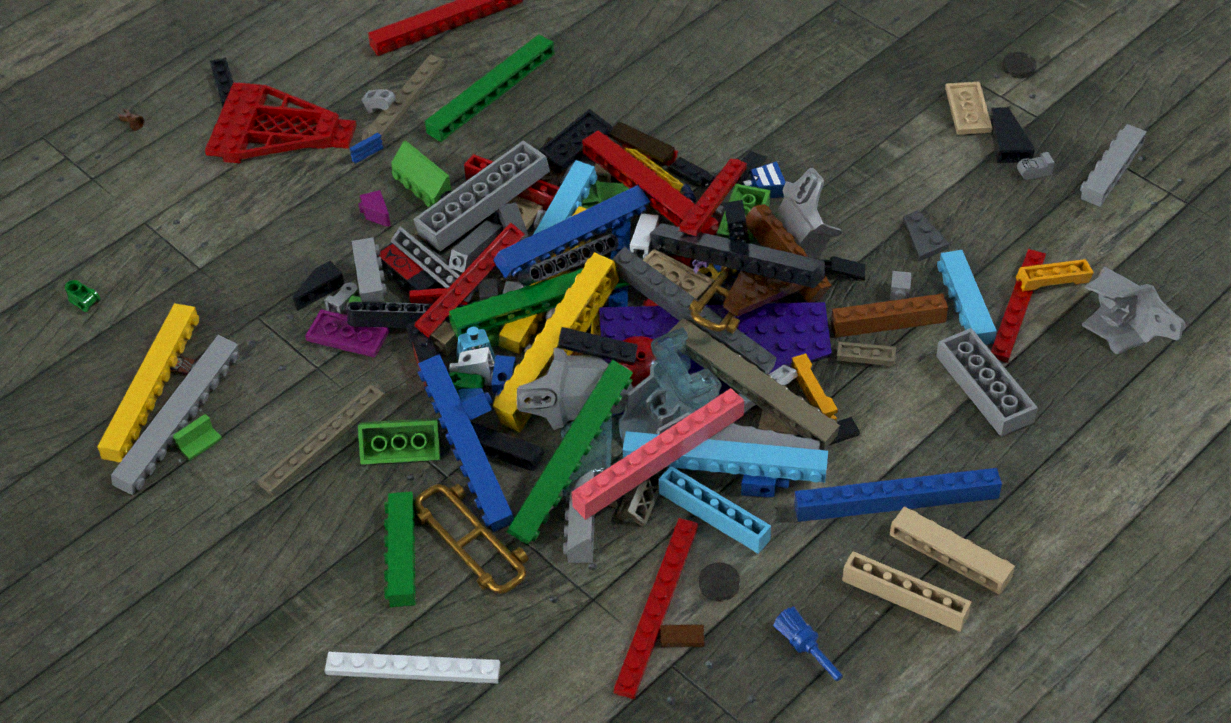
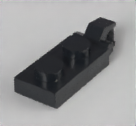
[669,157,715,187]

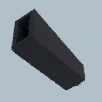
[990,107,1035,163]

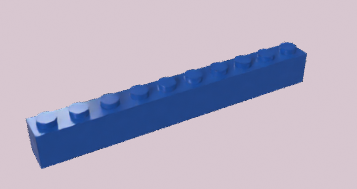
[493,185,650,278]
[418,354,514,533]
[794,468,1002,522]

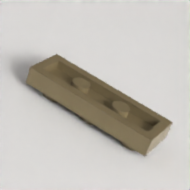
[837,341,896,366]

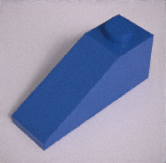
[458,388,493,420]

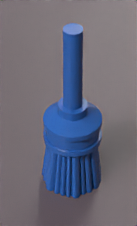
[773,606,843,681]

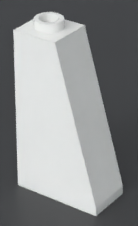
[630,213,659,260]

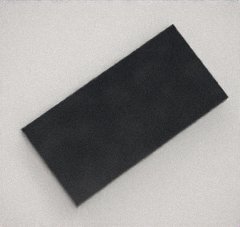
[539,109,613,171]

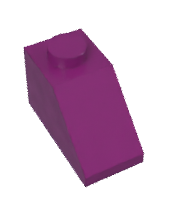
[358,190,391,227]

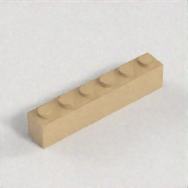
[890,507,1015,595]
[842,551,972,632]

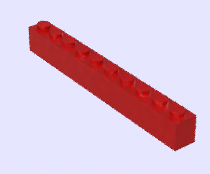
[368,0,523,56]
[582,130,718,236]

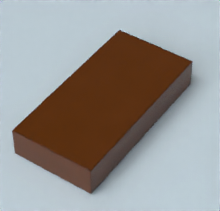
[661,624,704,647]

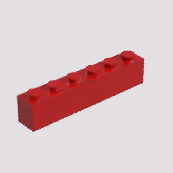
[464,154,560,211]

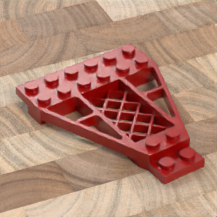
[204,82,357,163]

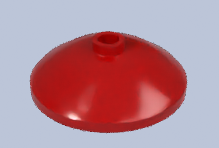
[611,336,669,388]

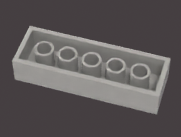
[936,328,1038,437]

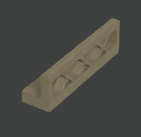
[615,467,669,527]

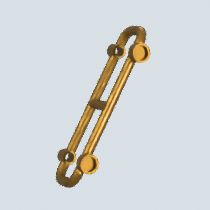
[689,266,740,334]
[414,484,529,594]

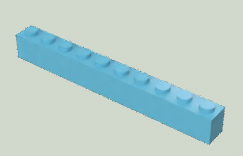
[622,431,828,483]

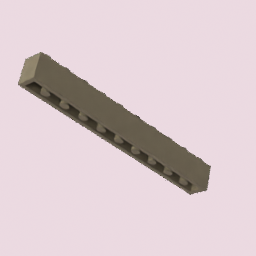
[668,318,840,450]

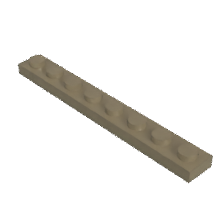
[362,55,445,141]
[258,384,385,496]

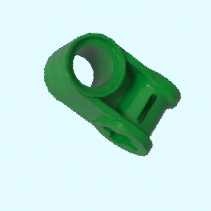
[65,280,101,312]
[449,372,485,397]

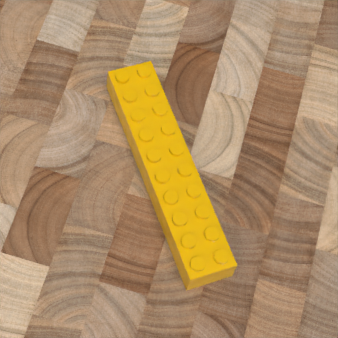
[492,252,620,432]

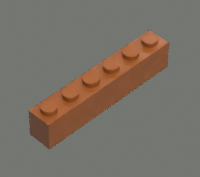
[746,204,832,303]
[831,294,948,338]

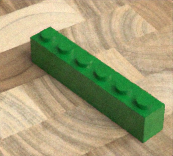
[384,491,416,608]

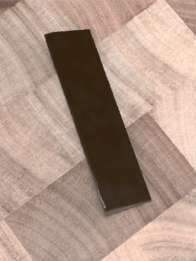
[607,122,675,163]

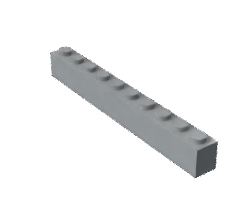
[111,335,239,495]

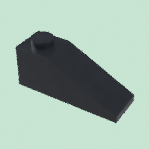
[293,260,344,311]

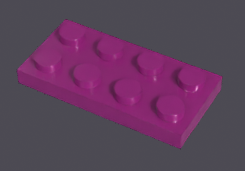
[305,309,390,358]

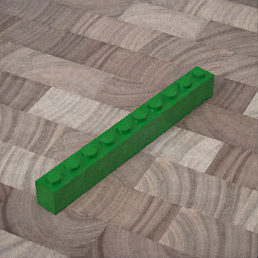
[425,34,555,142]
[449,259,630,339]
[506,360,633,545]

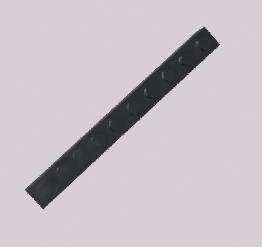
[650,223,825,288]

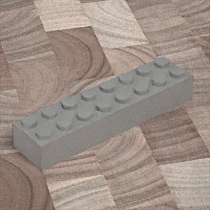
[413,140,550,251]

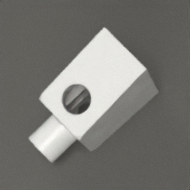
[449,347,494,386]

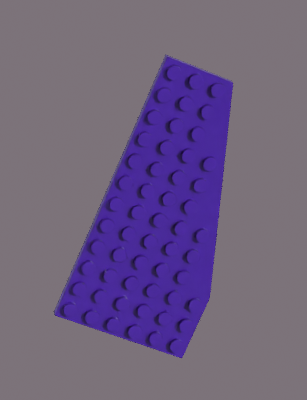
[599,302,832,415]

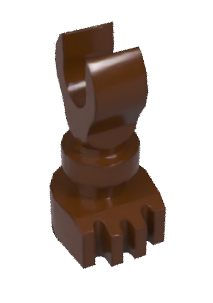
[117,109,145,131]

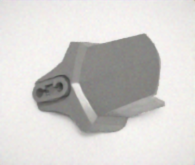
[762,168,842,259]
[1082,267,1186,354]
[517,348,633,430]
[619,360,722,445]

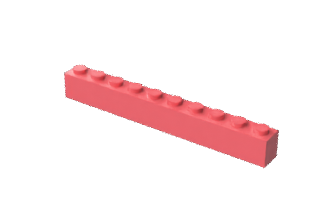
[572,388,744,520]

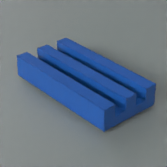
[350,133,383,164]

